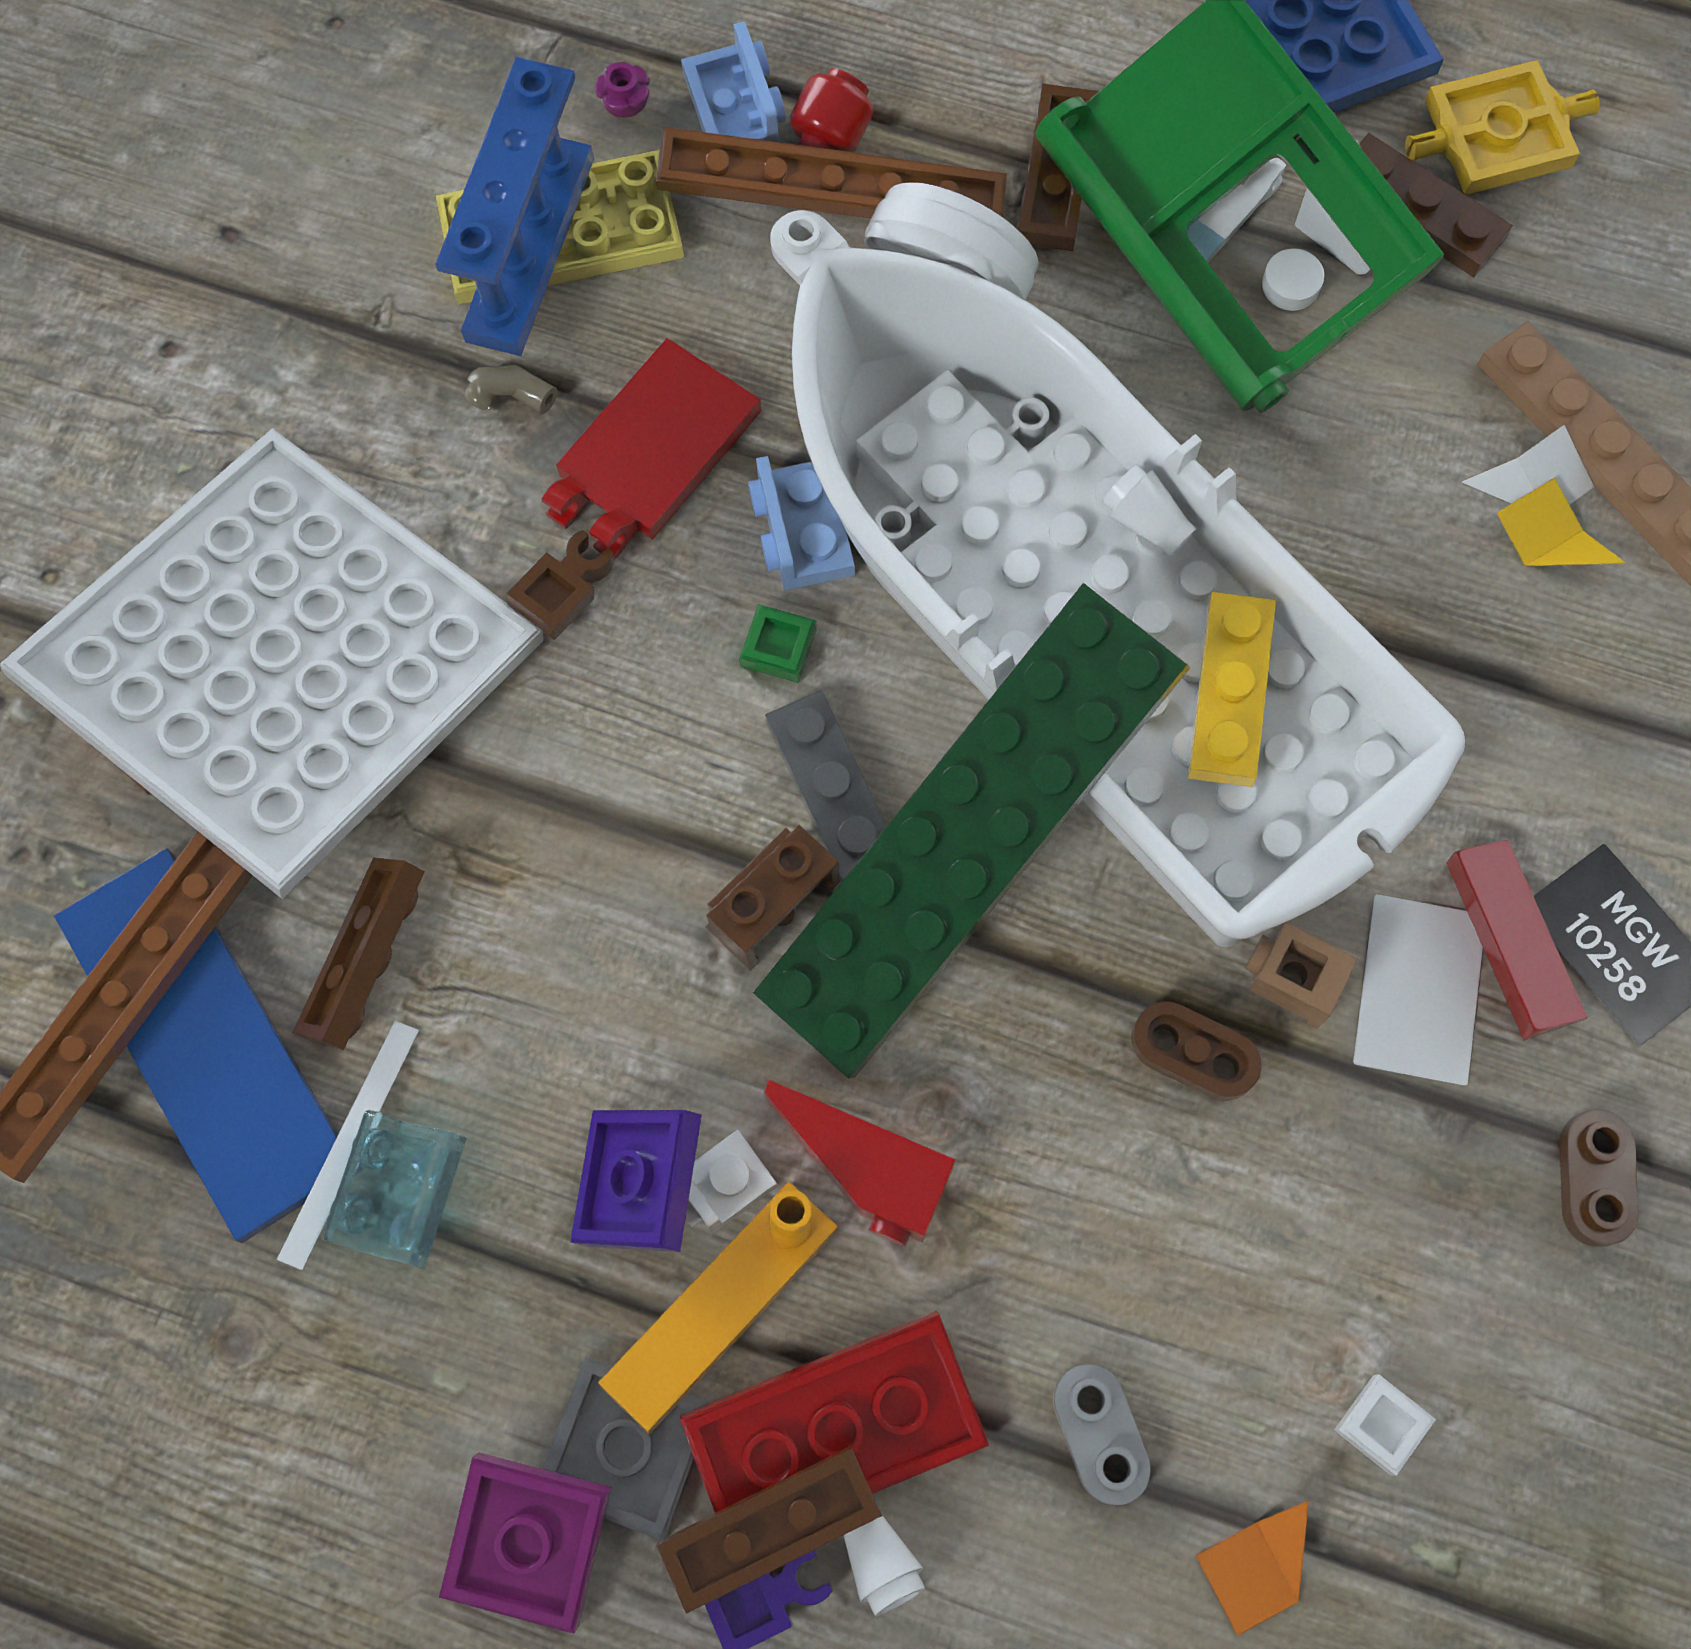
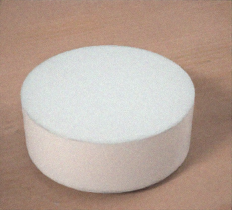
[1262,249,1324,311]

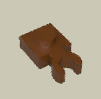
[506,530,613,640]

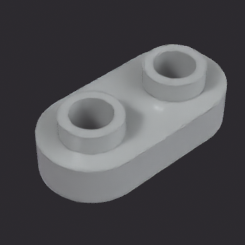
[1053,1365,1150,1505]

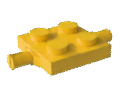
[1405,60,1600,195]

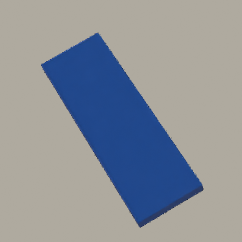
[54,848,358,1243]

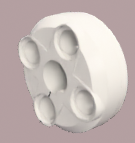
[864,183,1039,301]

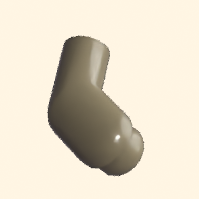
[465,365,557,414]

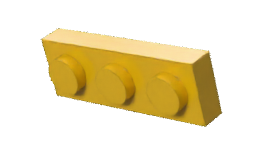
[1188,592,1276,787]

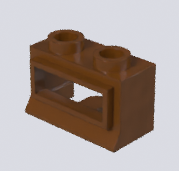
[705,825,840,971]

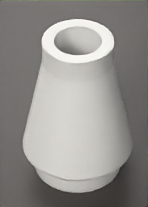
[1102,464,1197,557]
[844,1515,925,1616]

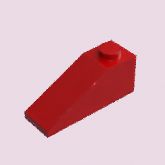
[764,1080,956,1247]

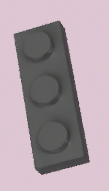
[765,690,887,883]

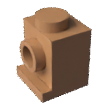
[1245,922,1358,1029]

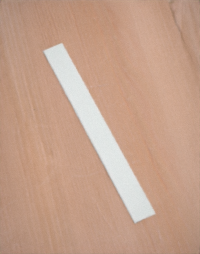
[277,1021,419,1270]

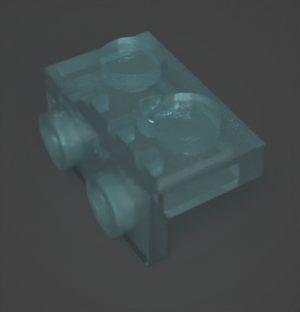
[323,1110,467,1269]

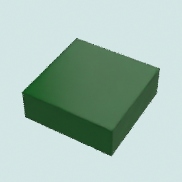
[739,604,817,683]

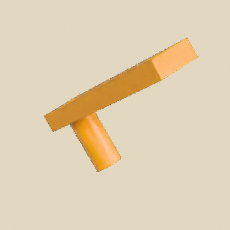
[598,1181,838,1435]

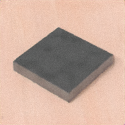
[543,1356,710,1540]

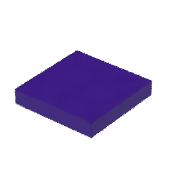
[570,1110,702,1252]

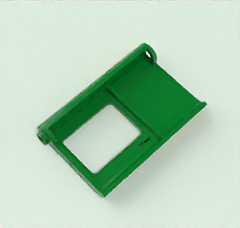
[1035,0,1444,413]

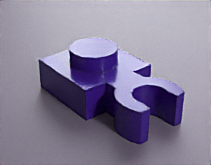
[705,1549,833,1649]

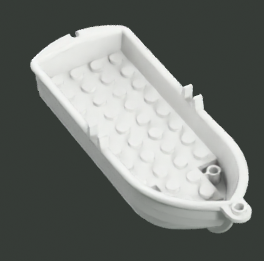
[770,210,1465,947]

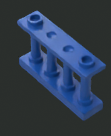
[435,57,594,356]

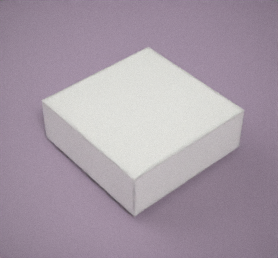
[1334,1374,1436,1476]

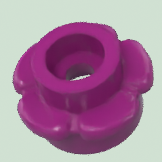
[595,62,650,118]

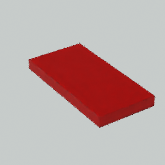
[680,1311,989,1513]

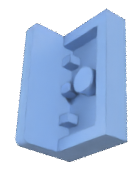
[681,21,786,142]

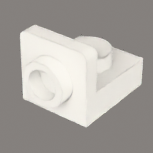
[686,1130,778,1234]

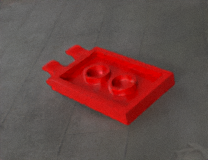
[541,338,762,561]

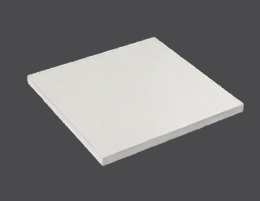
[0,428,544,899]

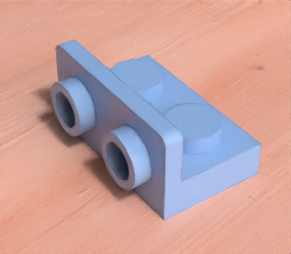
[748,456,855,591]

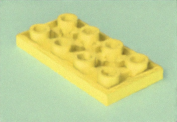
[436,150,684,304]

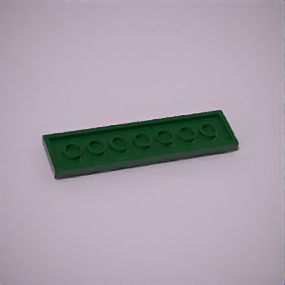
[753,583,1190,1079]

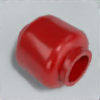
[790,68,874,152]

